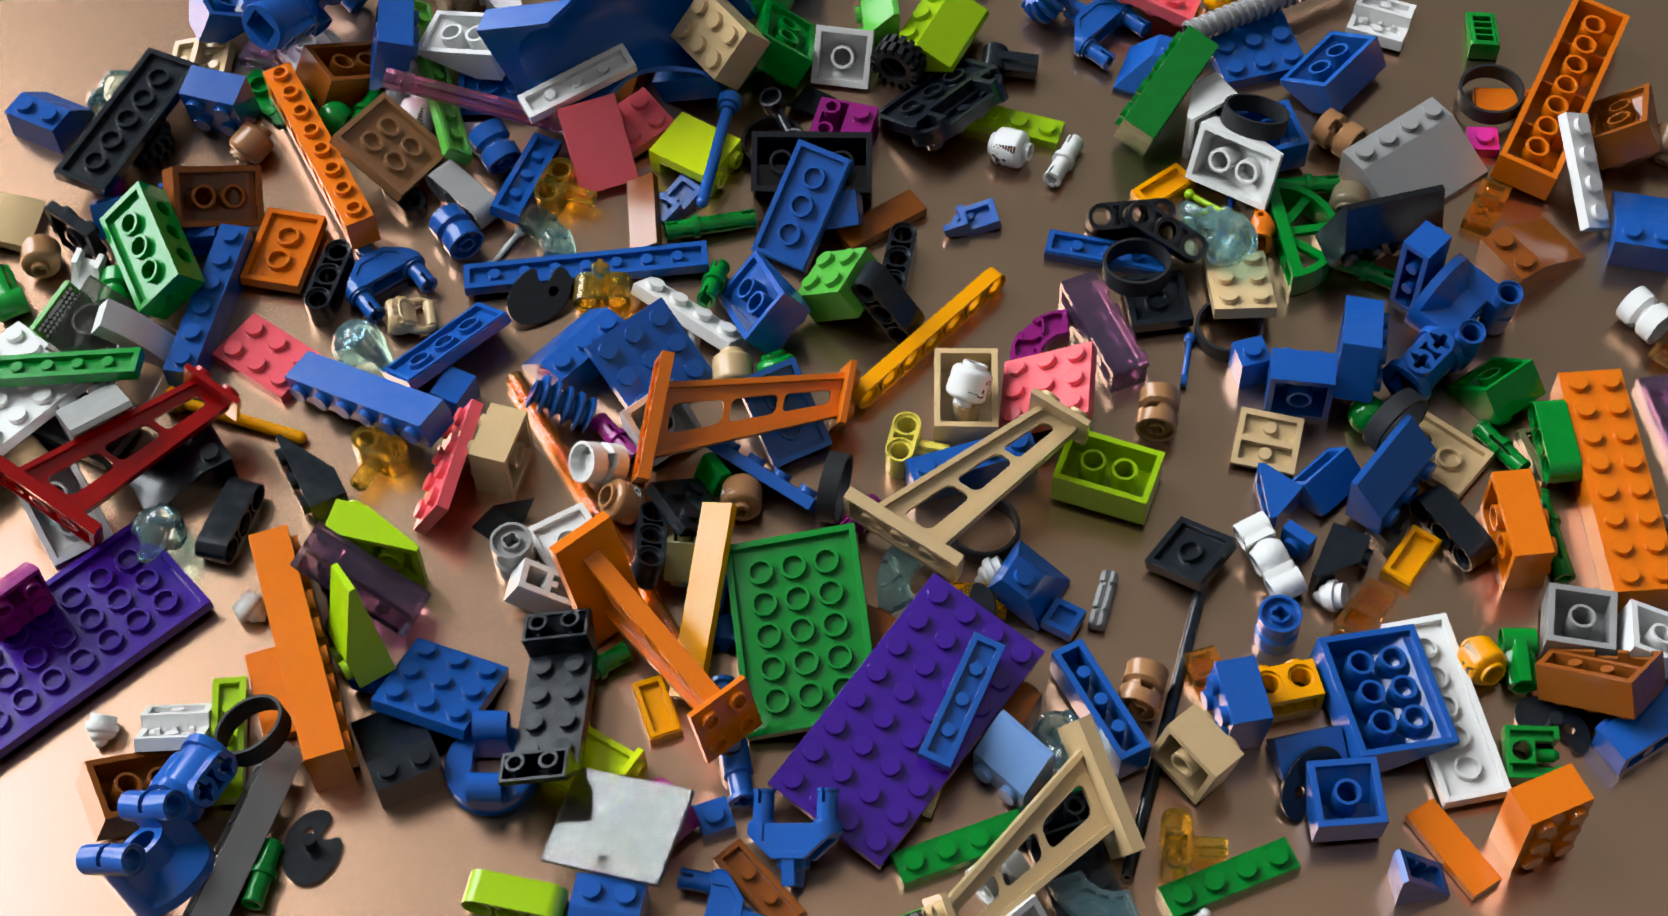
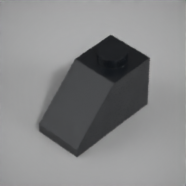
[1308,522,1374,593]

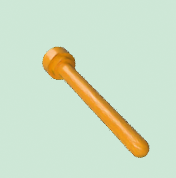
[166,386,307,444]

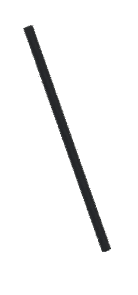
[1120,584,1209,881]

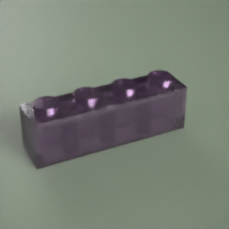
[1059,270,1150,393]
[290,521,432,637]

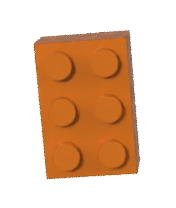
[1480,468,1558,591]
[1489,763,1595,872]

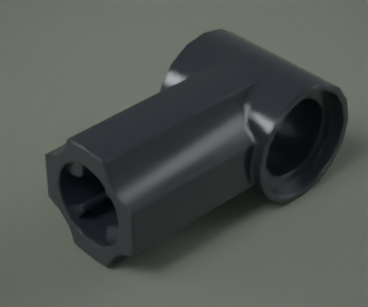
[981,42,1039,80]

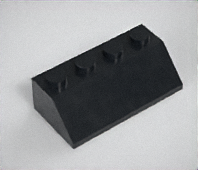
[751,131,873,196]
[1315,184,1445,268]

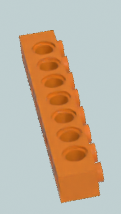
[262,62,381,250]

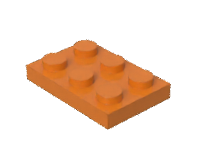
[239,207,328,294]

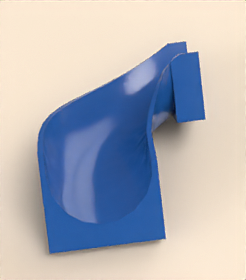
[476,0,758,106]

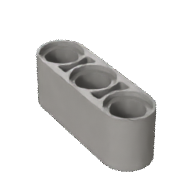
[425,159,498,230]

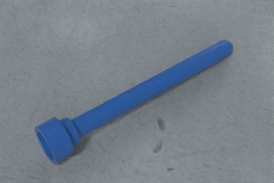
[696,90,742,208]

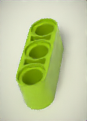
[461,869,570,916]

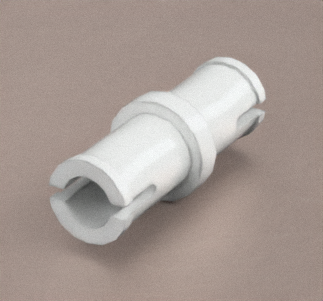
[1043,134,1084,187]

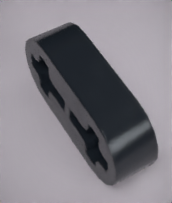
[382,186,428,221]

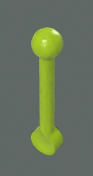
[1184,189,1238,223]

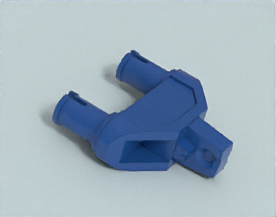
[1063,0,1152,70]
[345,245,438,323]
[747,787,843,888]
[677,867,765,916]

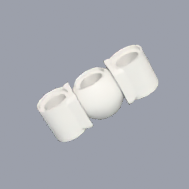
[1232,511,1308,599]

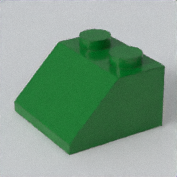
[1446,356,1546,426]

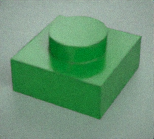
[693,452,731,498]

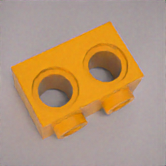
[1258,658,1325,719]

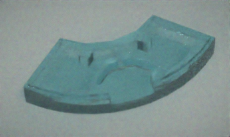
[519,204,576,256]
[876,545,924,614]
[1047,870,1140,916]

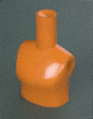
[1249,207,1276,255]

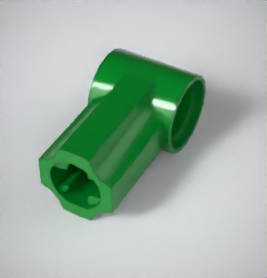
[0,263,31,323]
[1497,627,1538,695]

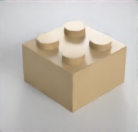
[466,402,534,498]
[1150,702,1244,805]

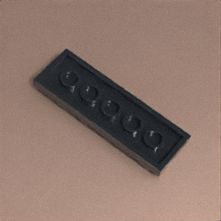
[53,47,199,197]

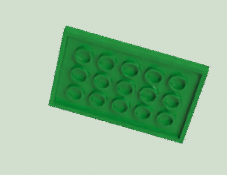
[726,523,873,741]

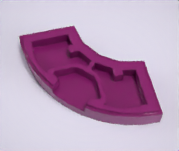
[1009,309,1070,361]

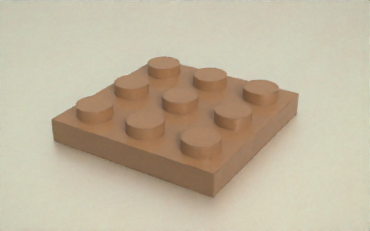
[329,92,445,202]

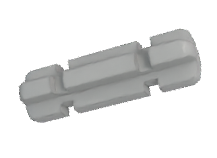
[1088,570,1119,631]

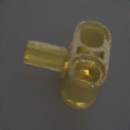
[534,157,598,219]
[573,259,632,313]
[350,426,412,492]
[1158,807,1228,883]

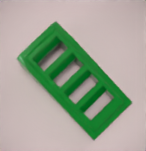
[1465,12,1500,60]

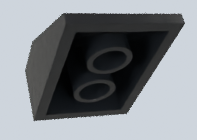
[130,424,239,523]
[350,712,447,810]

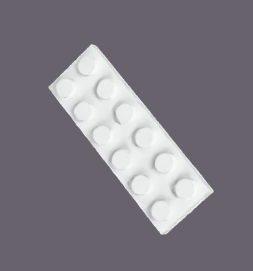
[1380,613,1512,809]

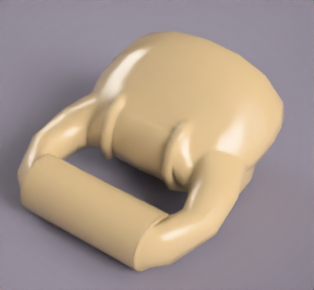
[385,295,438,335]

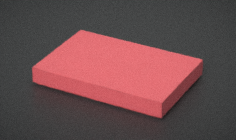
[556,93,639,196]

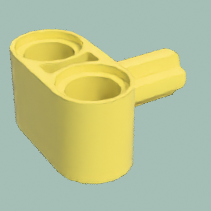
[885,412,950,479]

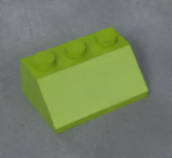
[898,0,990,72]

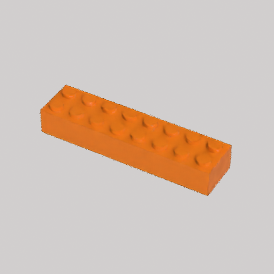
[1489,0,1631,201]
[1550,369,1668,612]
[248,524,360,792]

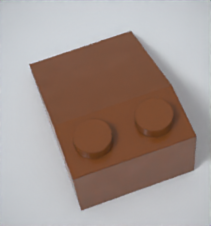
[296,41,390,107]
[1590,82,1661,171]
[162,165,264,228]
[1475,218,1586,297]
[75,750,181,842]

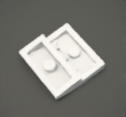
[1345,0,1417,52]
[134,703,212,752]

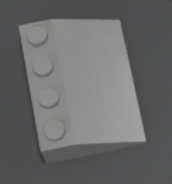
[1338,97,1489,202]

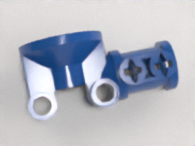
[240,0,368,52]
[1381,253,1524,400]
[75,733,238,916]

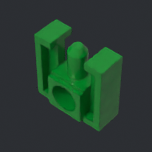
[1501,725,1562,785]

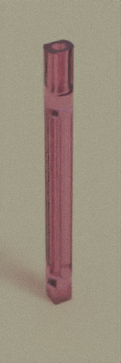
[383,68,563,134]

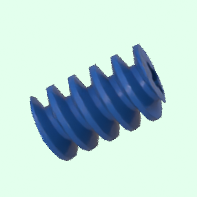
[524,374,597,434]

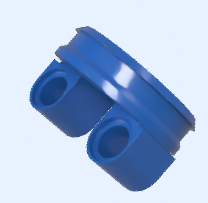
[444,710,537,816]

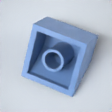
[973,709,1054,808]

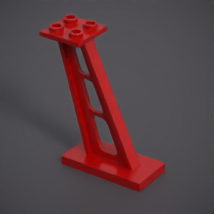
[0,362,241,548]

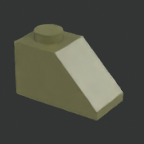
[663,527,697,587]

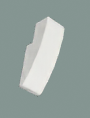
[91,298,175,369]

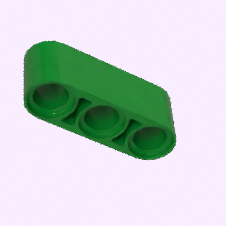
[1528,399,1582,483]

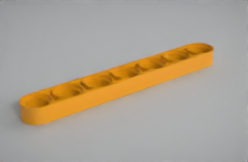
[850,267,1006,409]

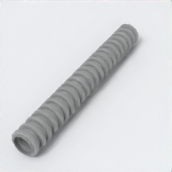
[1182,0,1305,39]

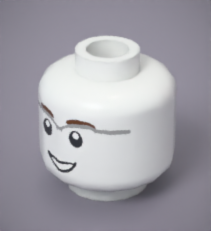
[946,358,993,409]

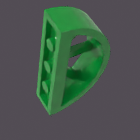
[1266,182,1335,296]

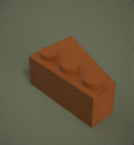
[1535,648,1666,720]

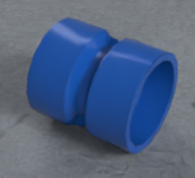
[468,118,522,174]
[429,203,484,261]
[1253,595,1303,656]

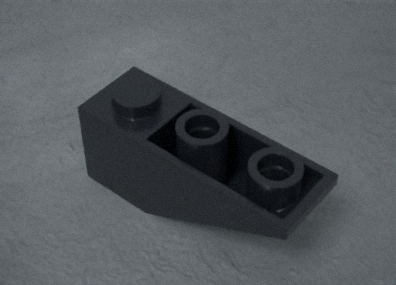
[274,434,349,524]

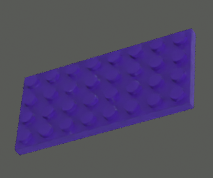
[0,519,214,759]
[768,573,1045,870]

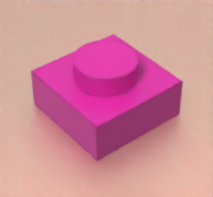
[1465,127,1500,157]

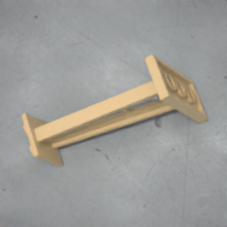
[843,387,1091,582]
[921,714,1146,916]

